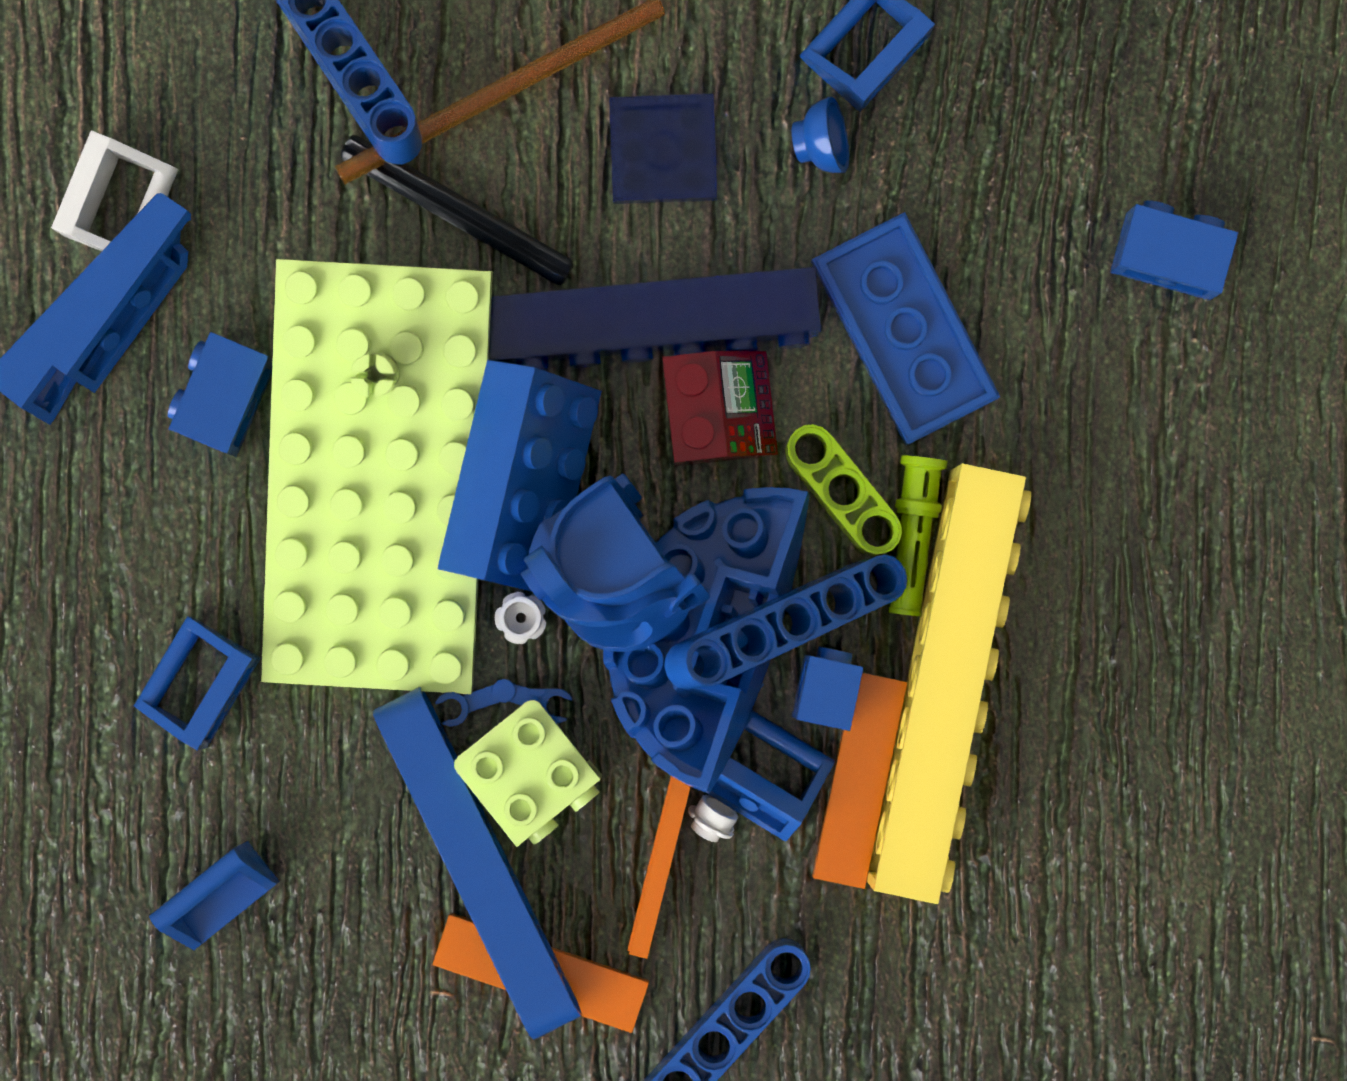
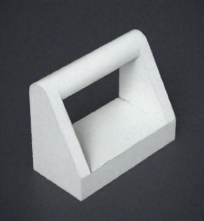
[51,130,178,251]

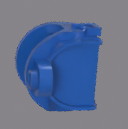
[521,474,711,652]

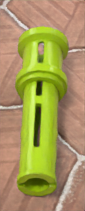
[888,455,948,617]

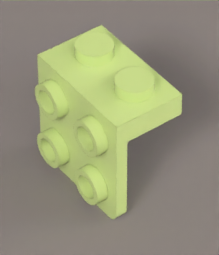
[454,700,602,847]

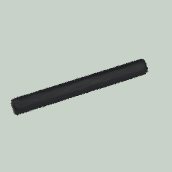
[340,135,573,285]

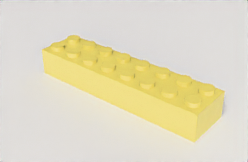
[867,463,1031,904]

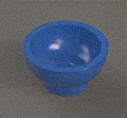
[791,97,849,173]

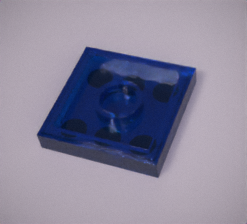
[609,94,717,204]

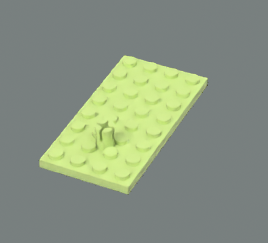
[261,259,493,694]

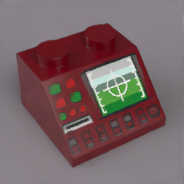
[662,351,778,467]

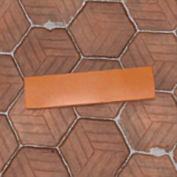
[812,673,907,889]
[627,776,690,959]
[432,913,649,1033]

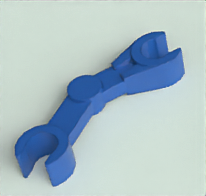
[435,679,573,727]

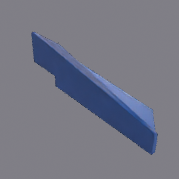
[0,193,191,425]

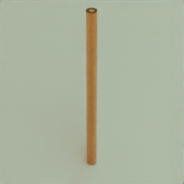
[334,0,665,185]

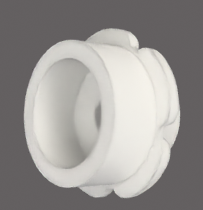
[495,592,546,644]
[688,795,738,842]

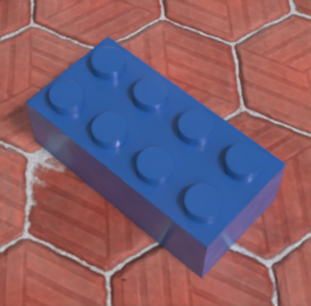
[437,360,602,591]

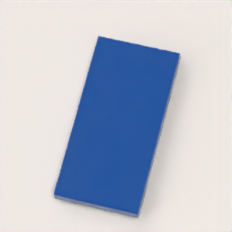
[811,212,1000,446]

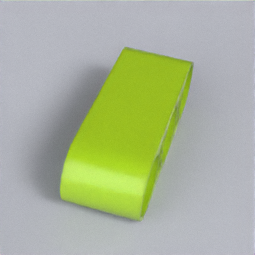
[785,424,902,556]

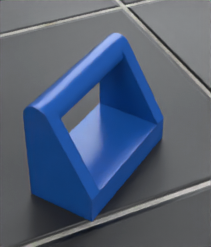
[800,0,935,112]
[134,615,261,750]
[705,710,835,842]
[149,841,280,950]

